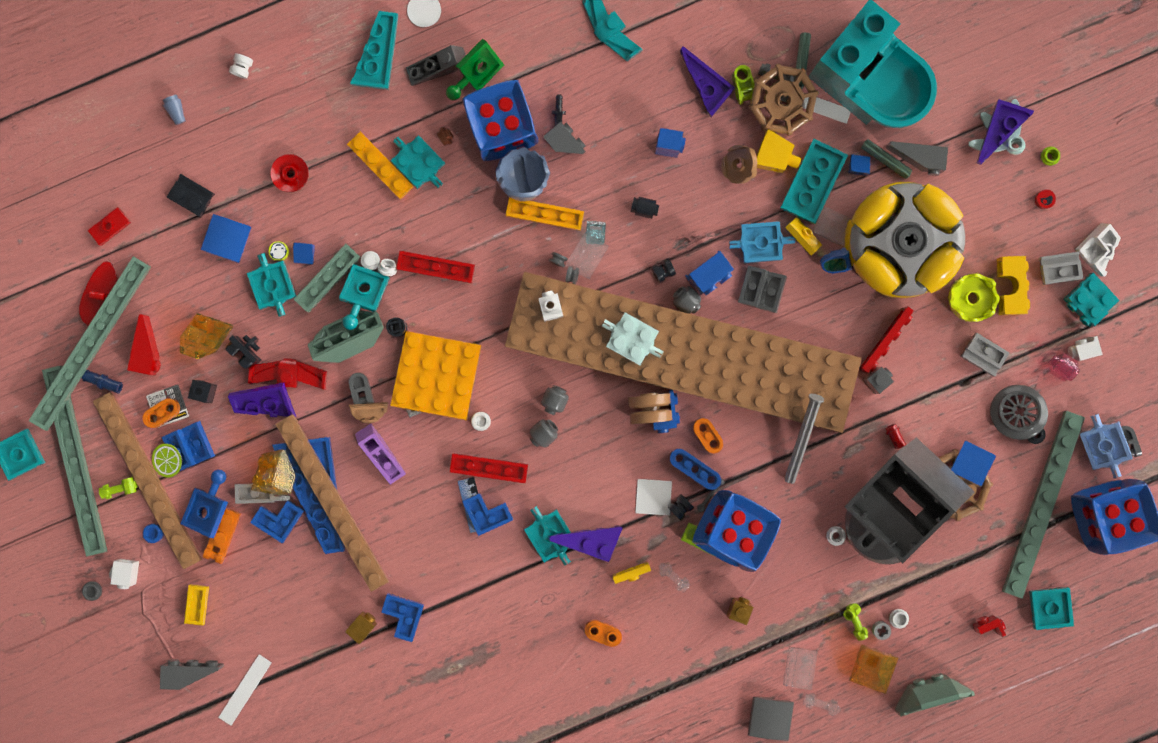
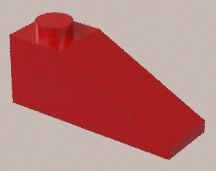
[127,314,161,375]

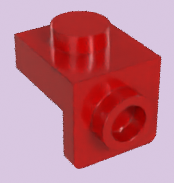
[972,615,1006,637]

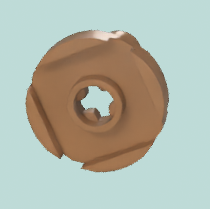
[721,145,757,184]

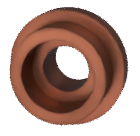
[437,127,454,146]

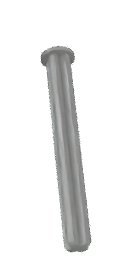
[785,394,824,484]

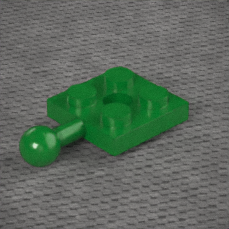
[446,38,504,101]

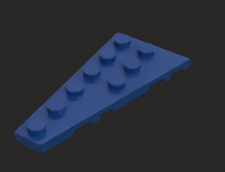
[272,437,345,554]

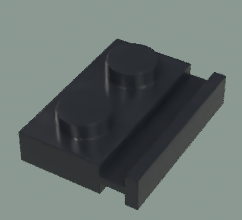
[167,174,215,217]

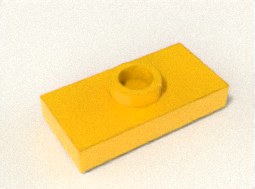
[785,217,822,255]
[612,562,651,584]
[184,584,209,626]

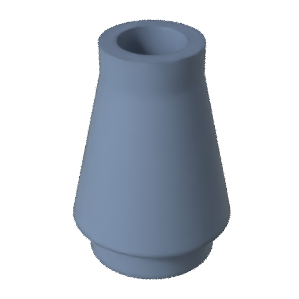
[162,95,186,125]

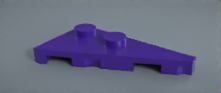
[680,46,735,118]
[976,99,1034,165]
[547,525,623,562]

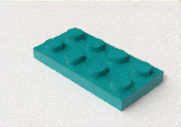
[780,139,848,224]

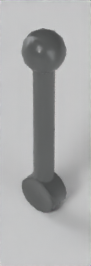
[697,479,724,512]

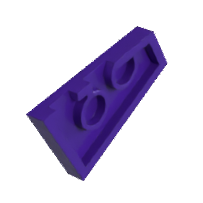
[228,383,296,417]

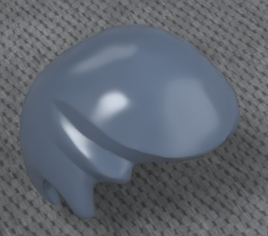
[495,147,550,201]

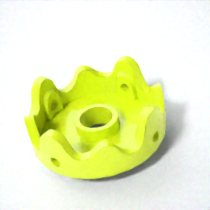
[948,273,1000,322]

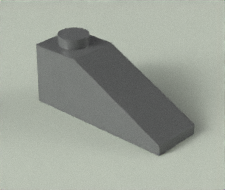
[886,141,948,176]

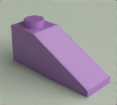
[355,424,406,484]

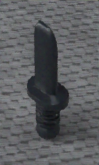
[552,94,566,127]

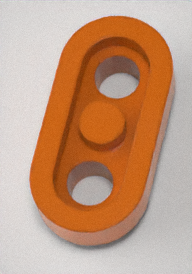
[143,398,180,428]
[693,418,723,454]
[585,620,622,647]

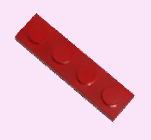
[396,251,475,284]
[859,306,914,373]
[450,453,529,484]

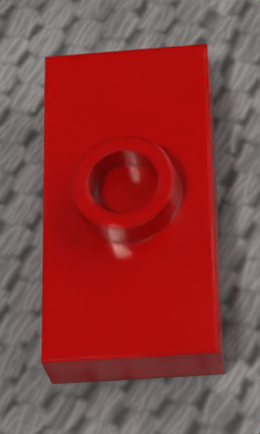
[87,207,131,246]

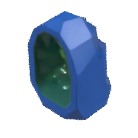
[820,247,853,274]

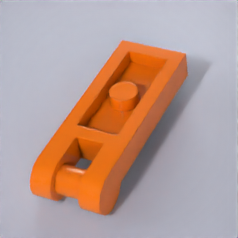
[203,508,241,564]

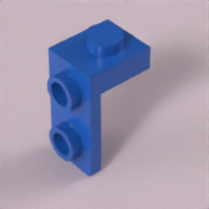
[652,390,680,433]

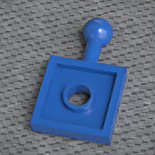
[180,469,228,538]

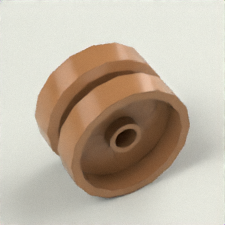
[628,393,673,424]

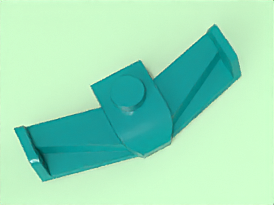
[582,0,643,62]

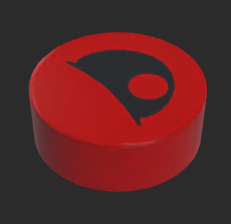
[1035,189,1056,209]

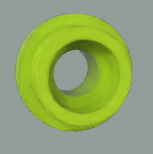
[1040,147,1060,166]

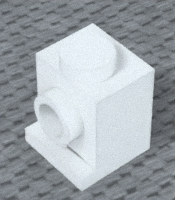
[539,291,563,322]
[1068,336,1103,361]

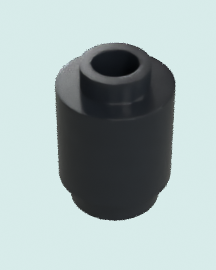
[630,196,659,219]

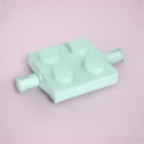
[602,313,664,365]

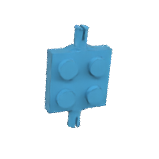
[729,221,795,263]

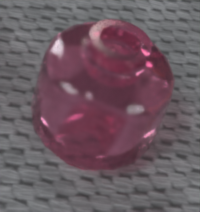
[1049,353,1080,382]

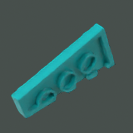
[350,11,399,90]

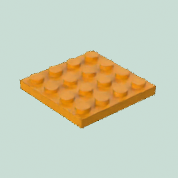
[390,331,481,421]

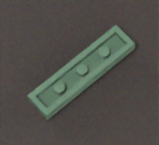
[294,244,361,313]

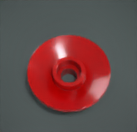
[270,154,309,192]

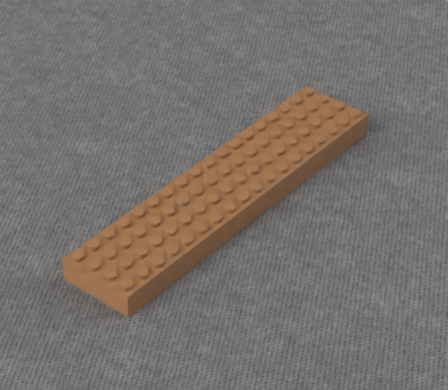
[505,272,862,433]

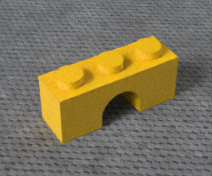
[997,256,1030,316]

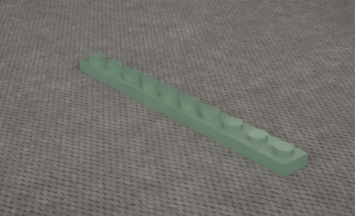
[29,256,151,431]
[42,366,107,557]
[1002,411,1085,599]

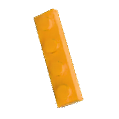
[347,131,414,200]
[505,197,584,231]

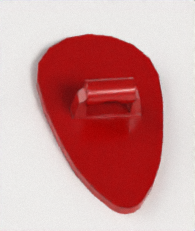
[79,261,118,326]

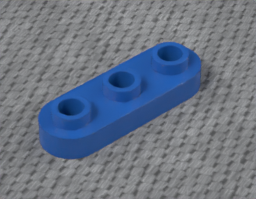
[670,449,721,490]

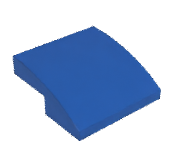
[200,214,251,263]
[162,421,215,471]

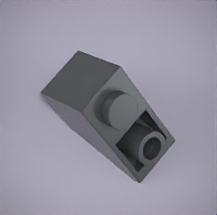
[543,122,586,154]

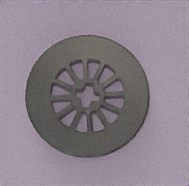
[990,385,1048,440]

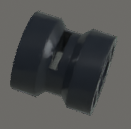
[651,258,676,283]
[386,317,408,337]
[668,494,695,521]

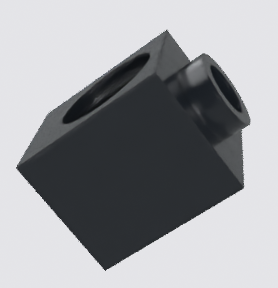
[188,380,217,403]

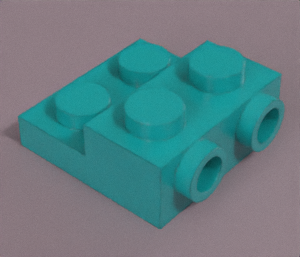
[1063,272,1120,327]

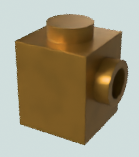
[726,597,754,625]
[345,611,377,645]

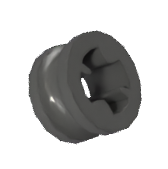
[549,252,568,268]
[565,266,579,285]

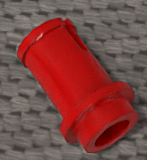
[885,424,906,449]

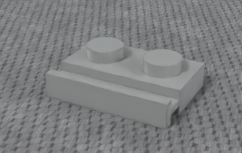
[1039,251,1083,285]
[961,333,1009,377]

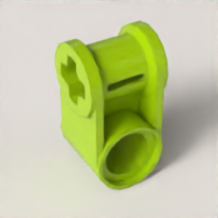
[732,65,755,105]

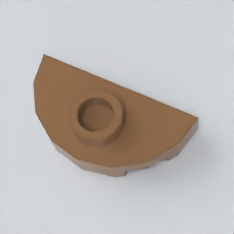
[349,402,388,424]

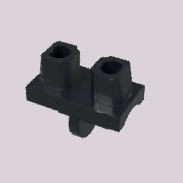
[225,335,262,369]

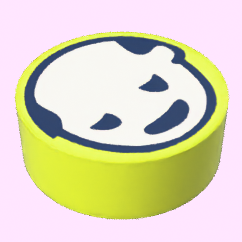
[269,241,289,261]

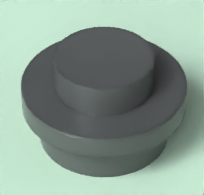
[82,581,102,601]

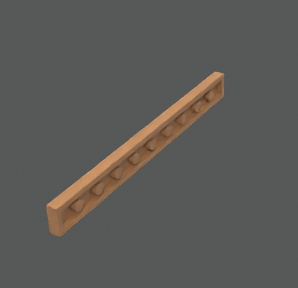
[93,392,202,570]
[275,414,389,592]

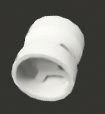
[229,53,253,79]

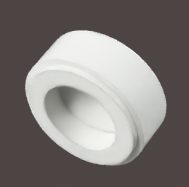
[471,412,491,431]

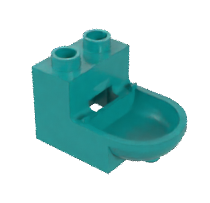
[808,0,937,128]

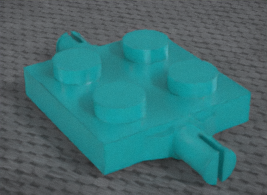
[391,135,445,190]
[247,253,296,317]
[524,506,571,566]

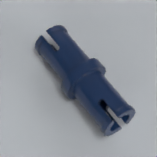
[82,370,123,394]

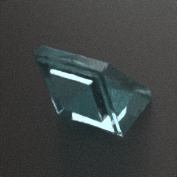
[585,221,606,245]

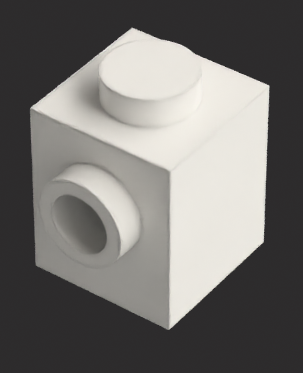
[109,559,139,589]

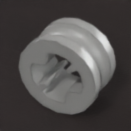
[872,621,891,640]

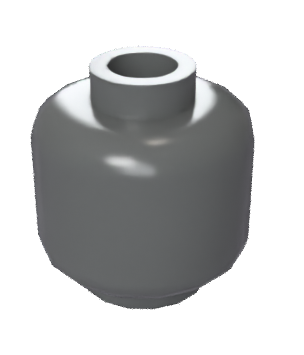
[673,286,701,314]
[541,385,569,415]
[530,419,558,448]

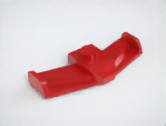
[248,358,327,390]

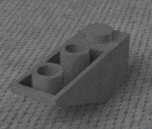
[406,45,466,86]
[160,659,224,690]

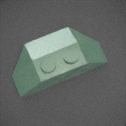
[308,311,384,363]
[895,673,975,717]

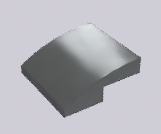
[738,266,787,313]
[748,697,794,741]

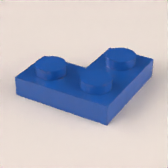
[462,493,513,536]
[250,500,305,543]
[381,593,424,642]

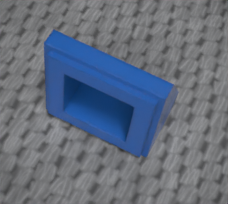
[848,154,870,176]
[293,242,315,265]

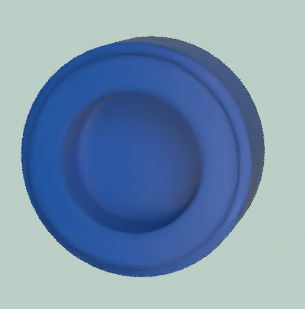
[143,524,164,543]

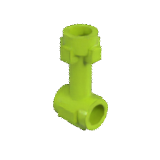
[99,477,138,499]
[843,603,868,641]

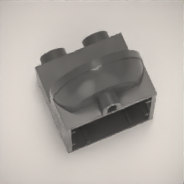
[845,437,975,565]

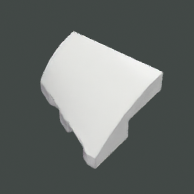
[1075,223,1121,277]

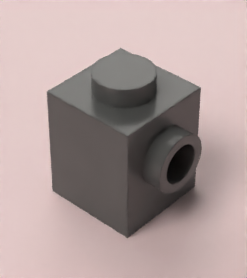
[862,367,894,394]

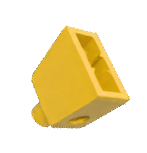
[756,130,801,173]

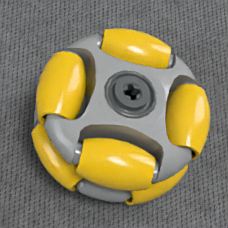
[844,182,965,298]

